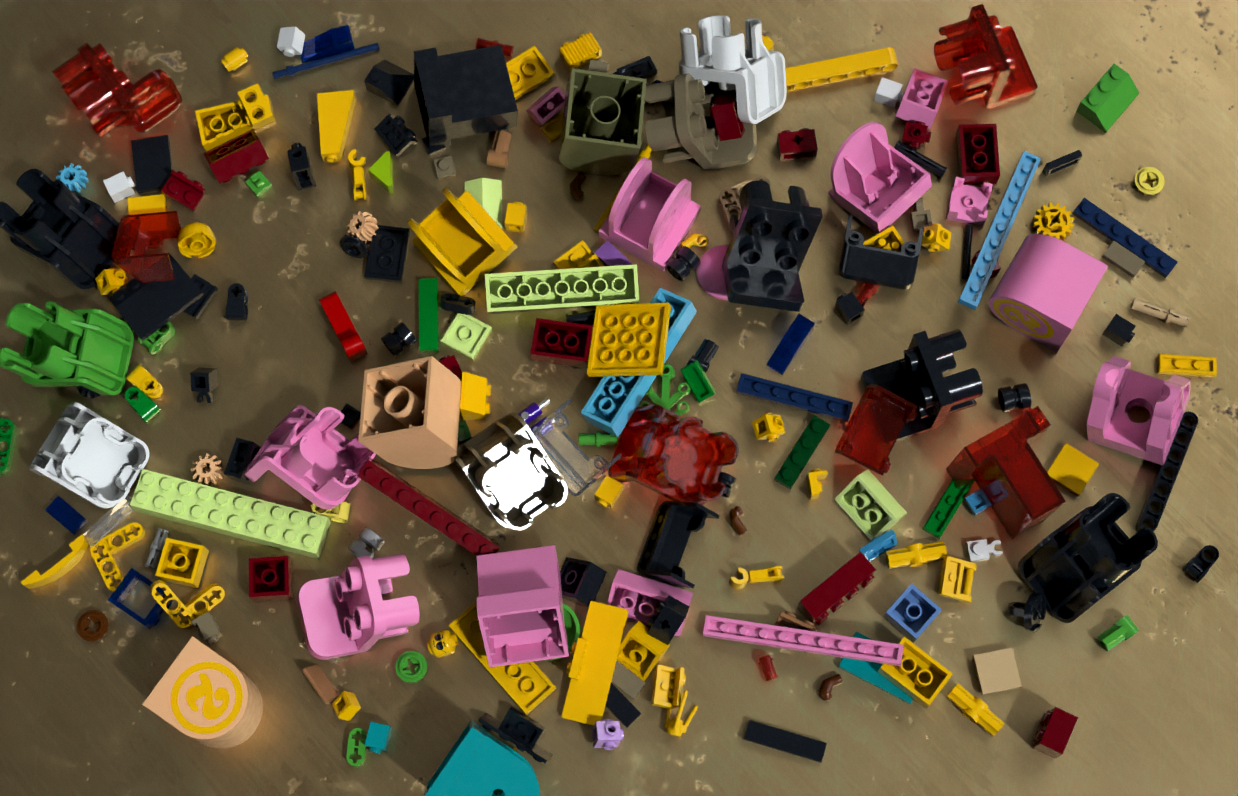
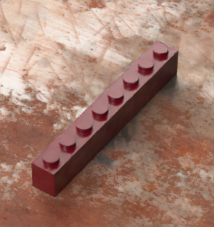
[357,457,500,556]

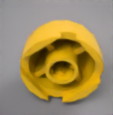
[178,222,216,258]

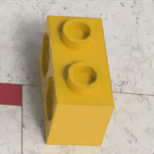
[237,83,276,130]

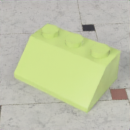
[834,470,907,540]

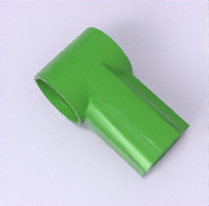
[1097,614,1140,651]

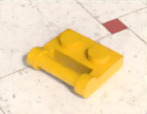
[938,556,977,603]

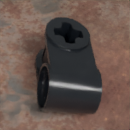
[226,283,248,321]
[1182,545,1219,583]

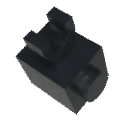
[190,367,218,403]

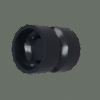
[665,246,701,282]
[381,322,417,358]
[998,383,1032,413]

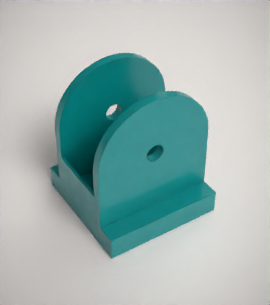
[424,720,540,796]

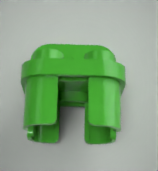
[0,301,134,395]

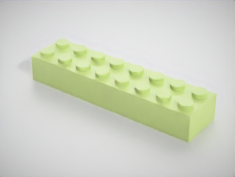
[485,264,639,312]

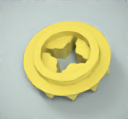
[1134,167,1165,196]

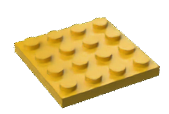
[587,303,671,377]

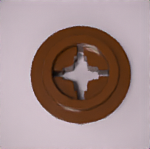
[77,610,109,642]

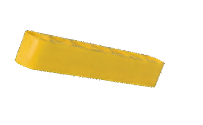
[785,47,899,92]

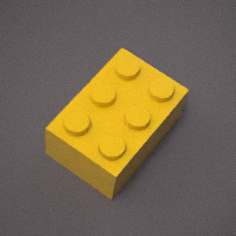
[878,637,953,708]

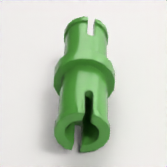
[579,432,618,447]

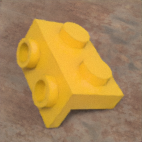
[651,665,686,710]

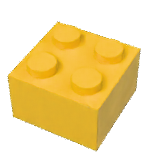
[155,538,209,588]

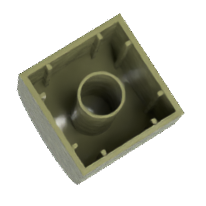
[559,68,647,176]

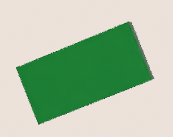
[680,360,717,403]

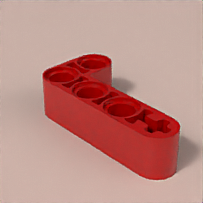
[319,291,368,362]

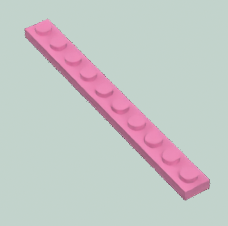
[703,615,904,666]

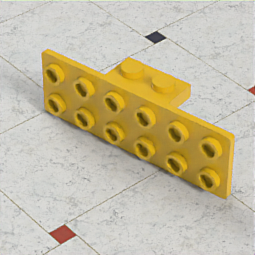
[562,601,629,726]

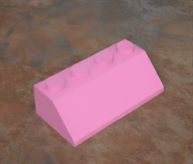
[607,569,693,637]

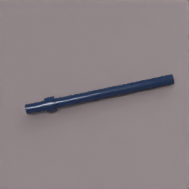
[272,43,380,79]

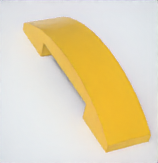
[21,533,92,589]

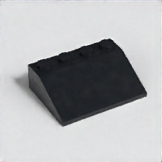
[108,252,204,341]

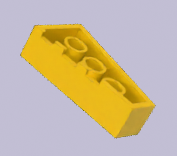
[195,94,275,151]

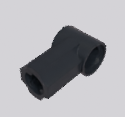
[686,339,719,374]

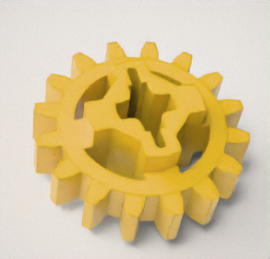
[1033,202,1074,241]

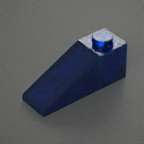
[300,25,355,63]
[767,313,815,375]

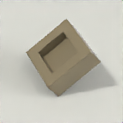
[434,156,456,179]

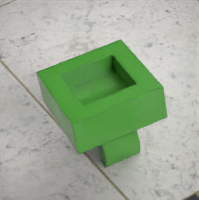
[245,171,272,197]

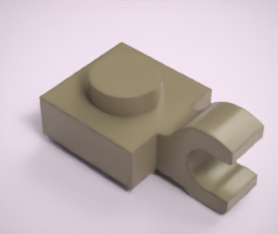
[910,198,932,232]

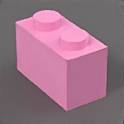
[526,87,565,125]

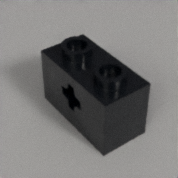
[647,595,690,645]

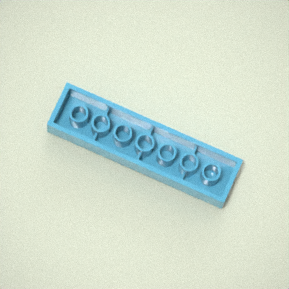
[581,288,697,437]

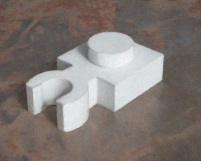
[966,539,1003,562]

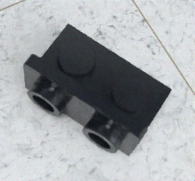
[374,114,418,156]

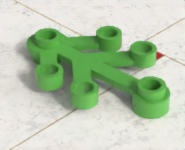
[640,364,691,436]

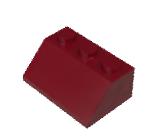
[204,130,269,183]

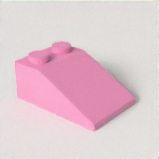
[896,68,948,129]

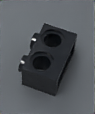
[224,438,261,484]

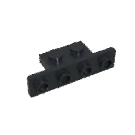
[478,707,553,764]

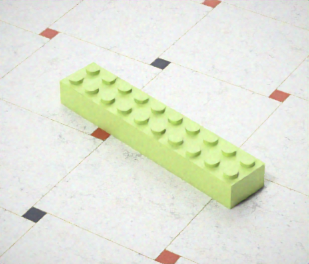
[130,469,331,560]

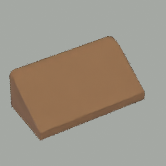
[303,665,339,705]

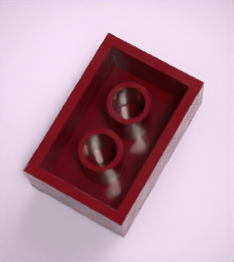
[956,124,1000,185]
[530,318,593,368]

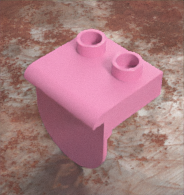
[828,122,932,234]

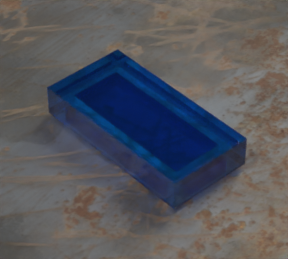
[45,496,88,535]

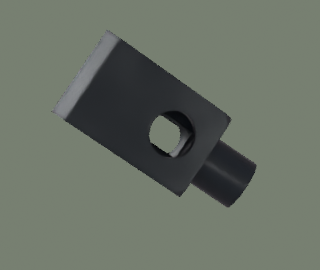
[287,143,316,191]

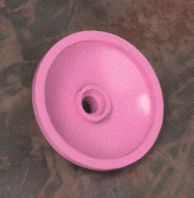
[697,245,728,299]

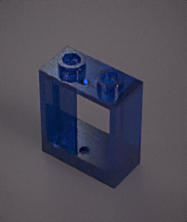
[108,568,173,629]

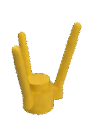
[664,690,698,737]

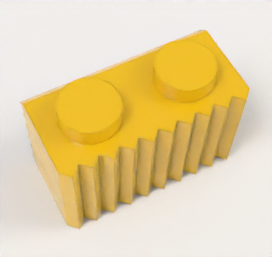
[559,32,602,73]

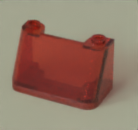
[835,384,918,476]

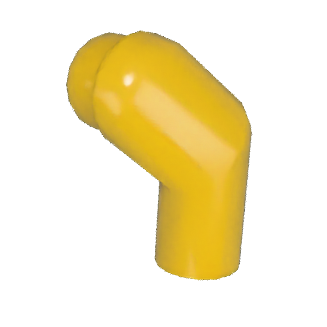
[680,233,709,248]

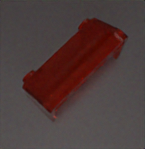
[112,211,181,283]

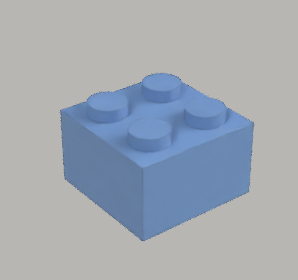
[883,583,942,643]

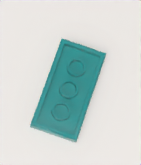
[838,632,913,704]

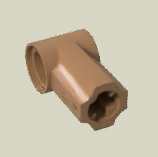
[487,130,512,169]

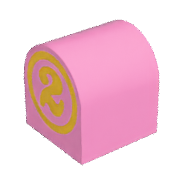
[988,234,1108,353]

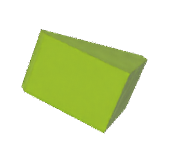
[368,151,393,193]

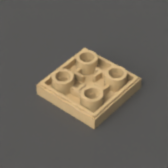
[973,648,1022,695]

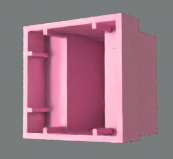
[476,545,569,667]

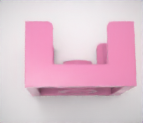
[946,177,993,226]

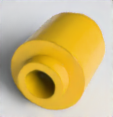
[221,46,249,72]

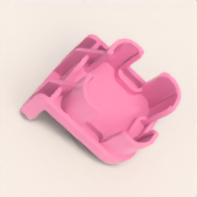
[243,405,376,509]
[296,554,420,660]

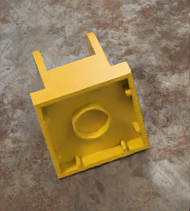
[407,187,518,296]

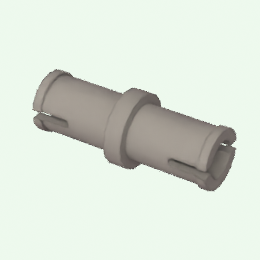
[145,528,170,569]

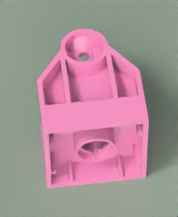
[1086,356,1191,465]

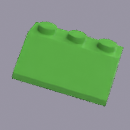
[1076,64,1139,133]

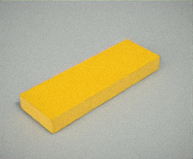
[1157,354,1217,377]

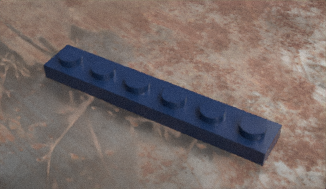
[1072,198,1178,278]
[736,373,853,422]

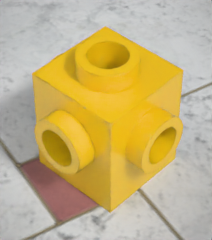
[921,224,951,253]
[95,268,128,295]
[752,413,786,442]

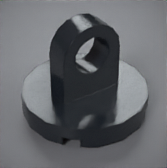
[1008,592,1046,632]

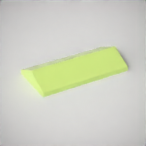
[465,178,503,229]

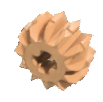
[346,211,379,244]
[191,453,225,486]

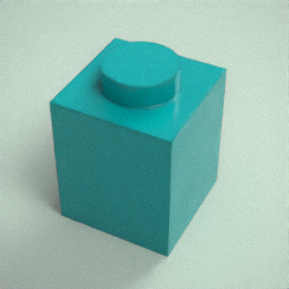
[365,722,392,754]

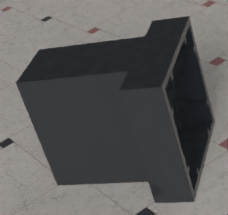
[414,45,518,149]

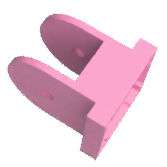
[599,157,701,272]

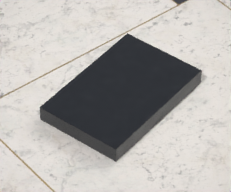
[131,135,173,194]
[364,225,410,283]

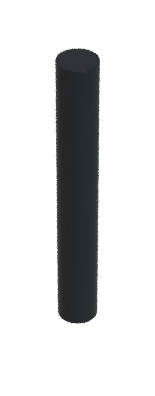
[962,224,973,279]

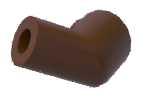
[570,172,587,200]
[729,506,748,536]
[819,674,843,701]

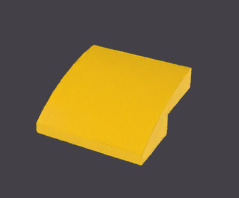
[553,240,604,269]

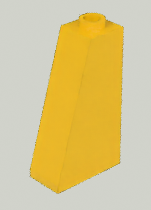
[317,90,356,163]

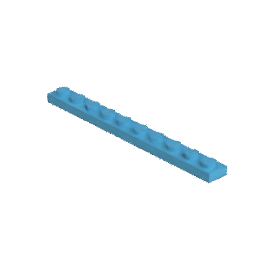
[958,151,1041,310]

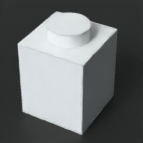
[277,26,305,57]
[874,77,904,108]
[103,171,135,203]

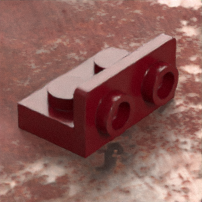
[161,170,205,212]

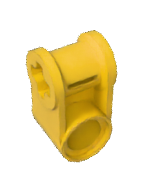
[126,364,163,399]

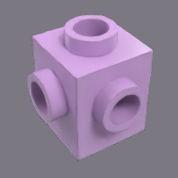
[592,719,624,750]

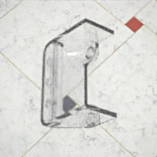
[533,399,622,496]

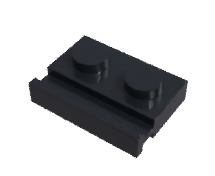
[183,274,218,320]

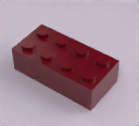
[797,552,876,625]

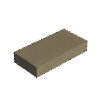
[1102,241,1145,278]
[612,661,646,699]

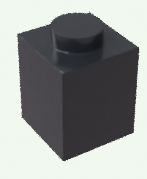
[835,292,865,325]
[1102,314,1136,347]

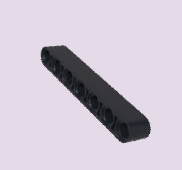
[1135,411,1198,532]

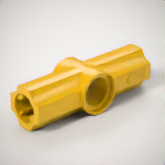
[885,541,947,569]
[946,683,1005,737]

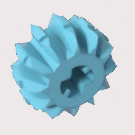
[56,163,89,194]

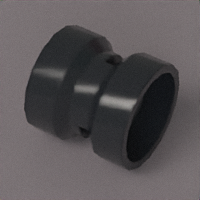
[711,472,737,498]

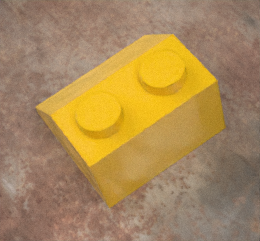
[460,372,491,420]
[617,621,671,682]

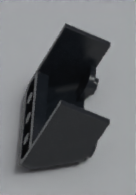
[838,214,924,290]
[637,501,720,588]

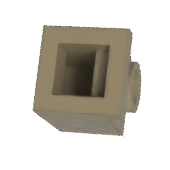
[191,612,223,645]

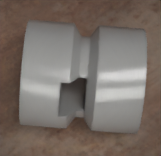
[348,527,385,559]

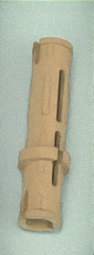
[1131,298,1190,328]

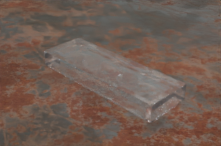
[83,495,134,547]

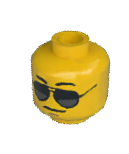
[427,629,458,658]

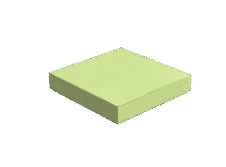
[440,313,492,360]

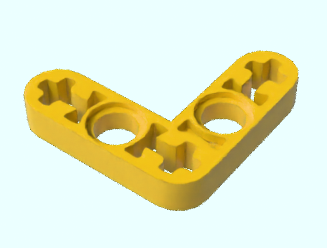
[90,522,145,593]
[150,580,225,628]

